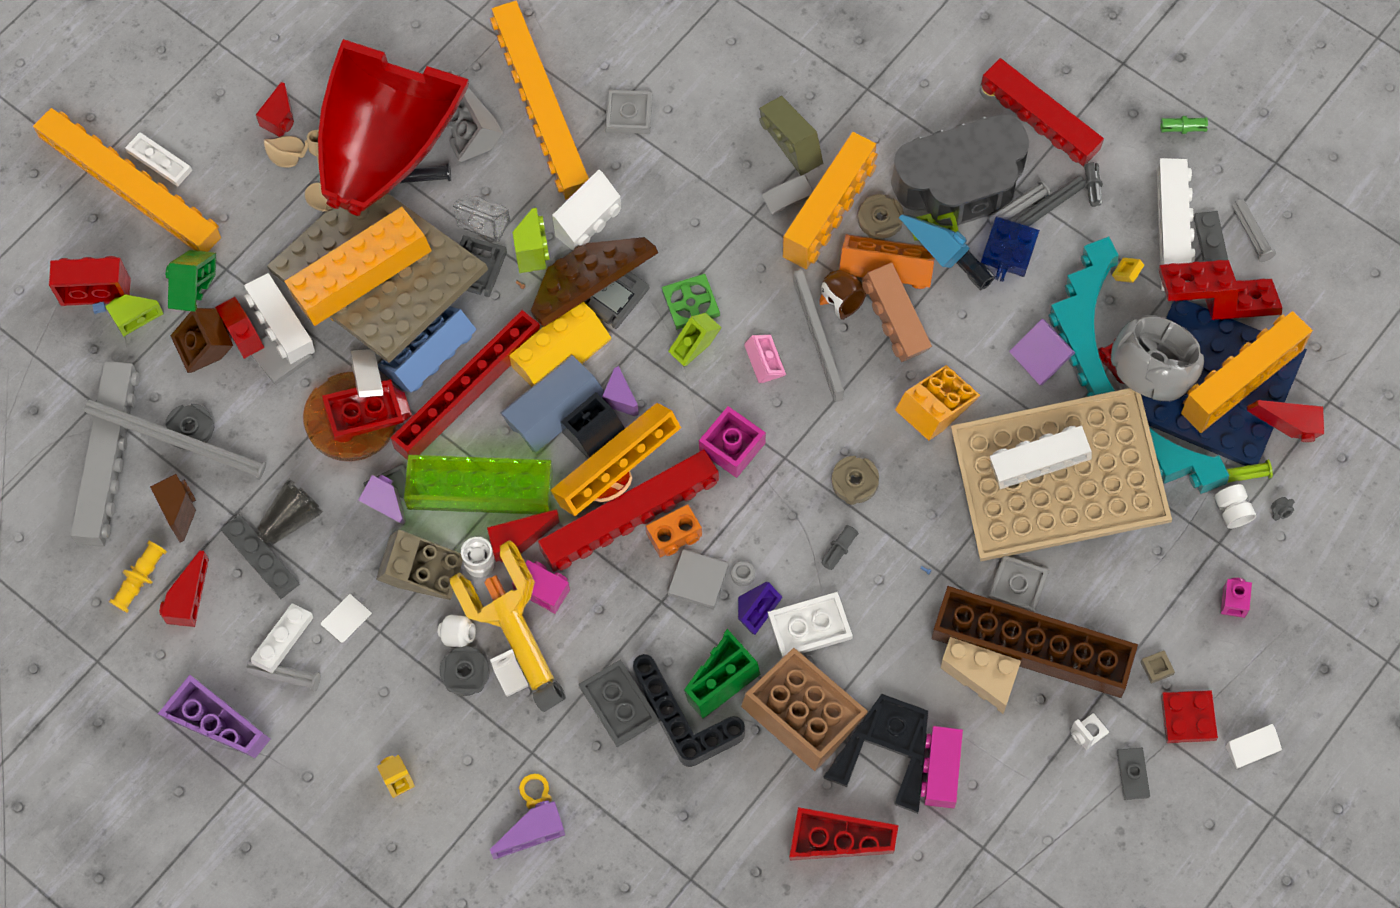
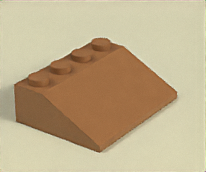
[741,648,868,771]

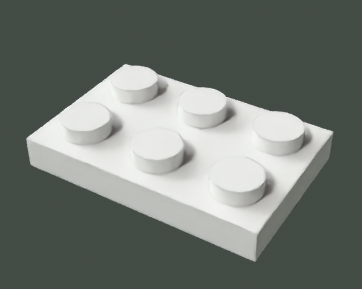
[768,592,853,658]

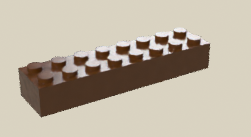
[931,586,1138,698]

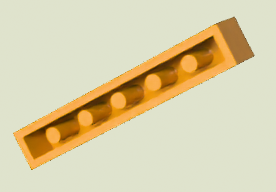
[550,403,681,516]

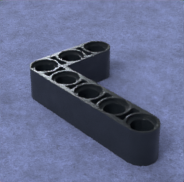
[633,654,745,767]

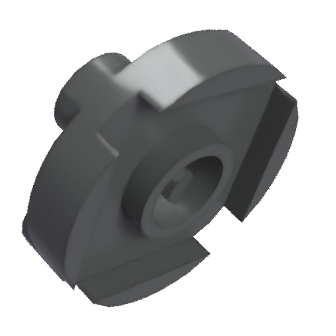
[165,404,215,450]
[440,646,490,696]

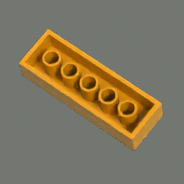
[783,132,878,270]
[284,207,432,326]
[1181,311,1313,433]

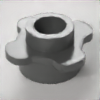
[1271,497,1295,521]

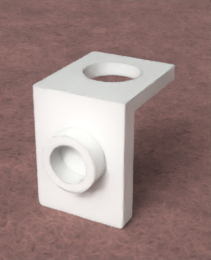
[490,649,528,697]
[1070,713,1109,750]

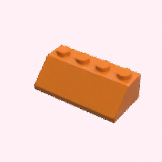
[839,234,935,289]

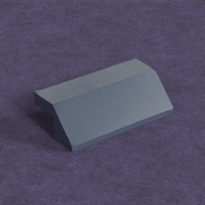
[500,355,604,453]

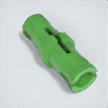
[1160,116,1208,134]

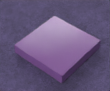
[1009,319,1075,385]

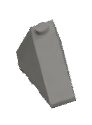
[447,70,503,162]

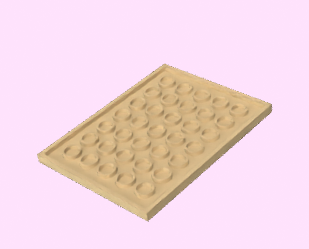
[951,388,1172,562]

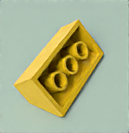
[509,302,611,387]

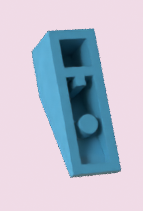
[899,214,970,268]

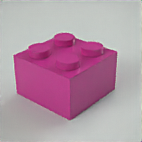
[699,406,766,478]

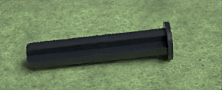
[399,163,451,184]

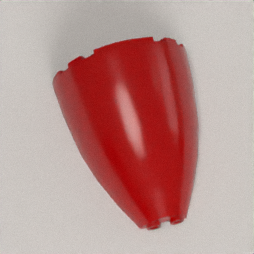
[318,39,469,216]

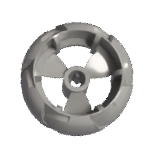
[1111,315,1204,401]

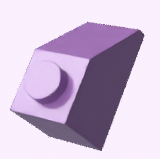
[359,475,406,525]

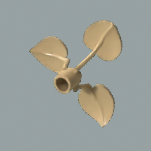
[264,130,333,212]

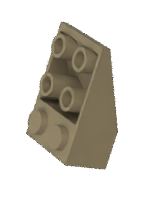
[376,530,463,600]

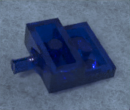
[981,216,1040,282]

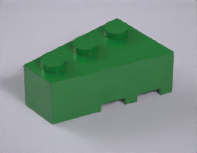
[165,250,216,312]
[684,629,761,719]

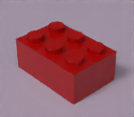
[49,256,131,306]

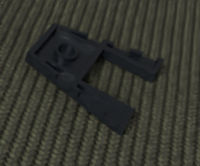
[824,694,928,814]

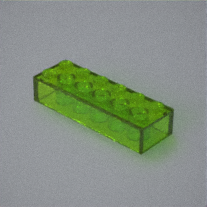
[404,455,553,514]

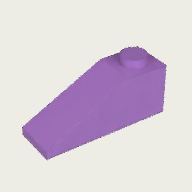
[490,801,565,860]

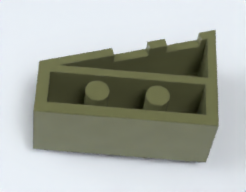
[759,96,824,176]

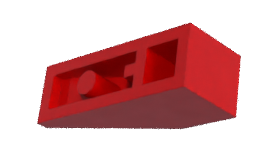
[215,297,264,359]
[1247,400,1324,442]
[487,509,560,562]
[159,551,209,627]

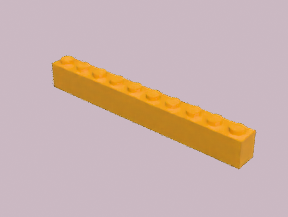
[490,0,589,200]
[33,108,221,252]

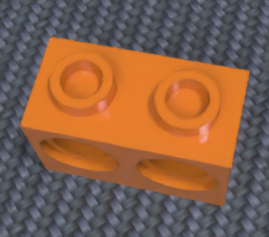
[646,504,702,558]

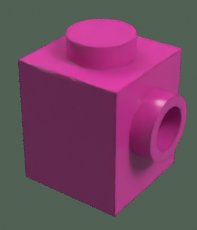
[1221,578,1252,618]

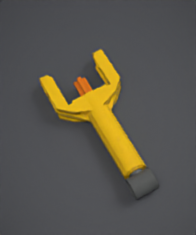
[450,540,566,712]

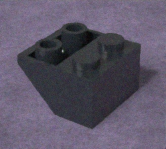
[561,392,625,459]

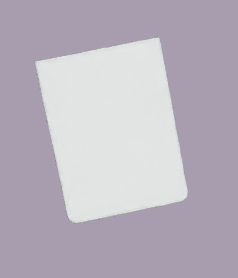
[321,594,372,643]

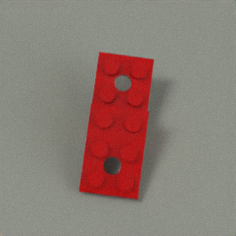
[1159,260,1283,320]

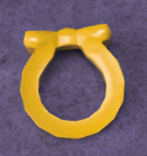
[519,774,552,809]

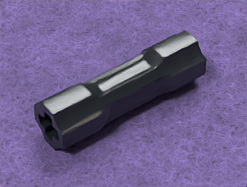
[948,228,995,291]

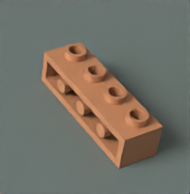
[862,263,932,362]

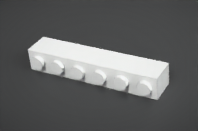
[1156,158,1195,291]

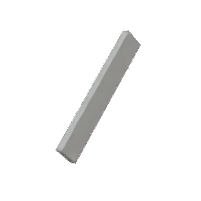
[794,269,844,402]

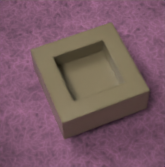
[1141,650,1175,684]

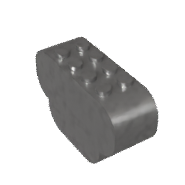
[892,114,1029,226]

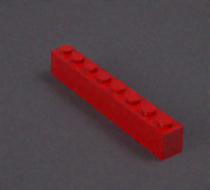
[391,310,540,463]
[538,449,719,572]

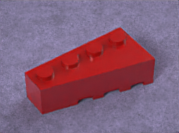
[789,807,899,861]

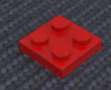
[1161,690,1218,743]

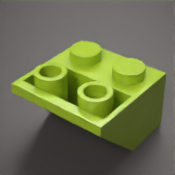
[512,208,550,273]

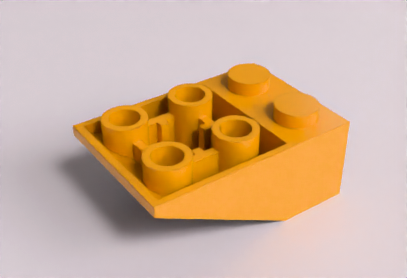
[895,365,980,441]

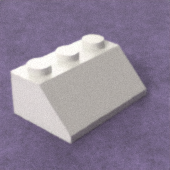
[552,170,621,250]

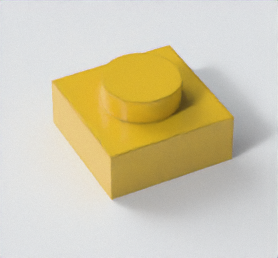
[1112,258,1144,283]

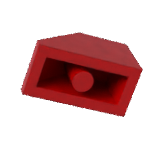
[256,82,294,137]

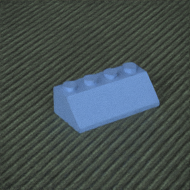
[377,306,477,393]

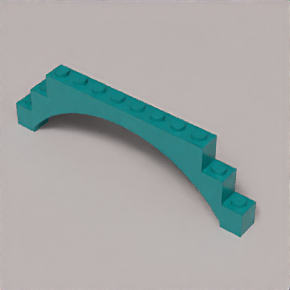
[1048,236,1230,494]

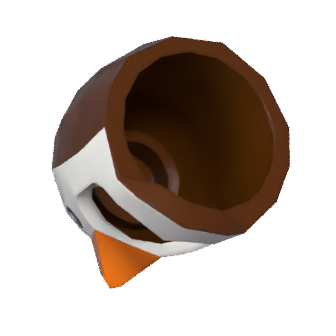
[819,270,866,320]

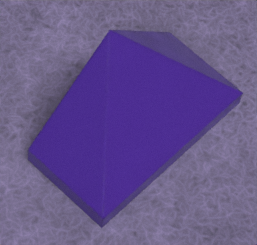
[738,582,783,635]

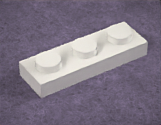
[125,132,192,187]
[251,603,313,673]

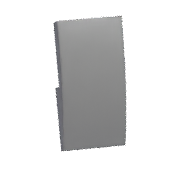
[762,175,813,215]

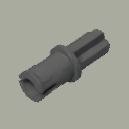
[1084,162,1103,207]
[821,525,859,570]

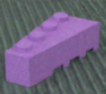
[158,675,271,758]

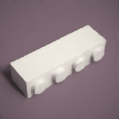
[244,273,315,364]
[990,426,1092,489]

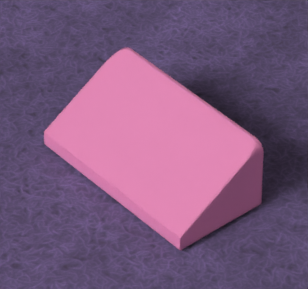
[744,335,786,383]

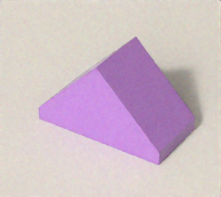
[602,366,639,416]

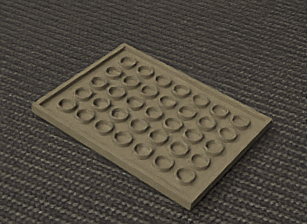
[267,194,488,363]

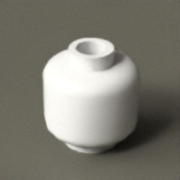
[438,615,476,647]

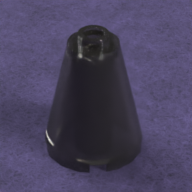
[257,478,323,544]

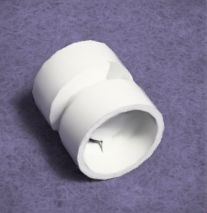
[1214,484,1257,529]
[461,537,495,578]

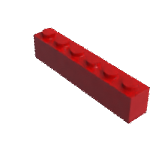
[980,58,1104,167]

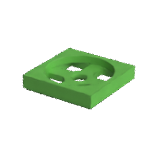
[662,274,720,330]

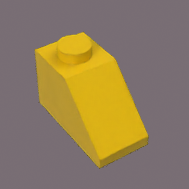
[377,755,415,798]

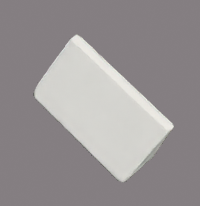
[1225,724,1282,769]

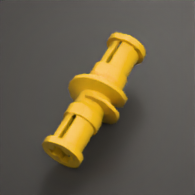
[108,540,167,613]

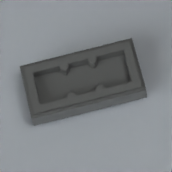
[1117,747,1150,800]

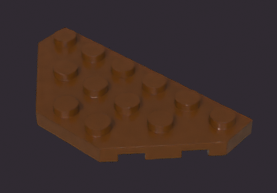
[530,237,658,327]

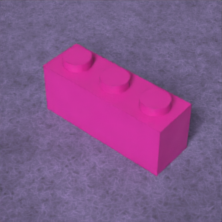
[921,726,963,809]

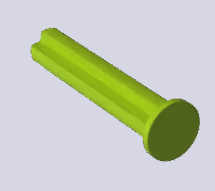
[1226,459,1273,483]

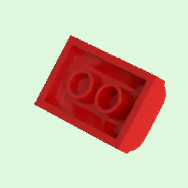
[322,379,412,443]

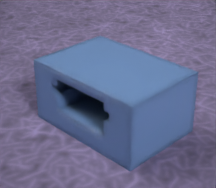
[92,302,106,314]

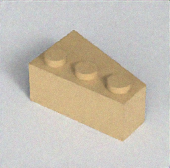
[941,637,1021,714]

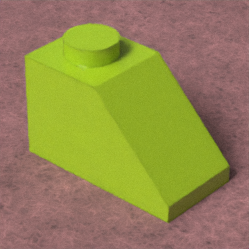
[105,295,164,337]
[668,313,722,367]

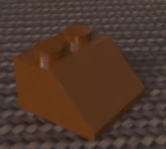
[170,308,233,373]
[150,474,196,543]

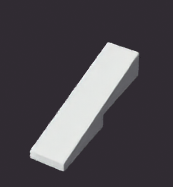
[351,349,383,397]

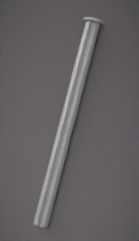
[84,400,266,480]

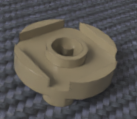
[858,194,904,239]
[832,456,879,505]

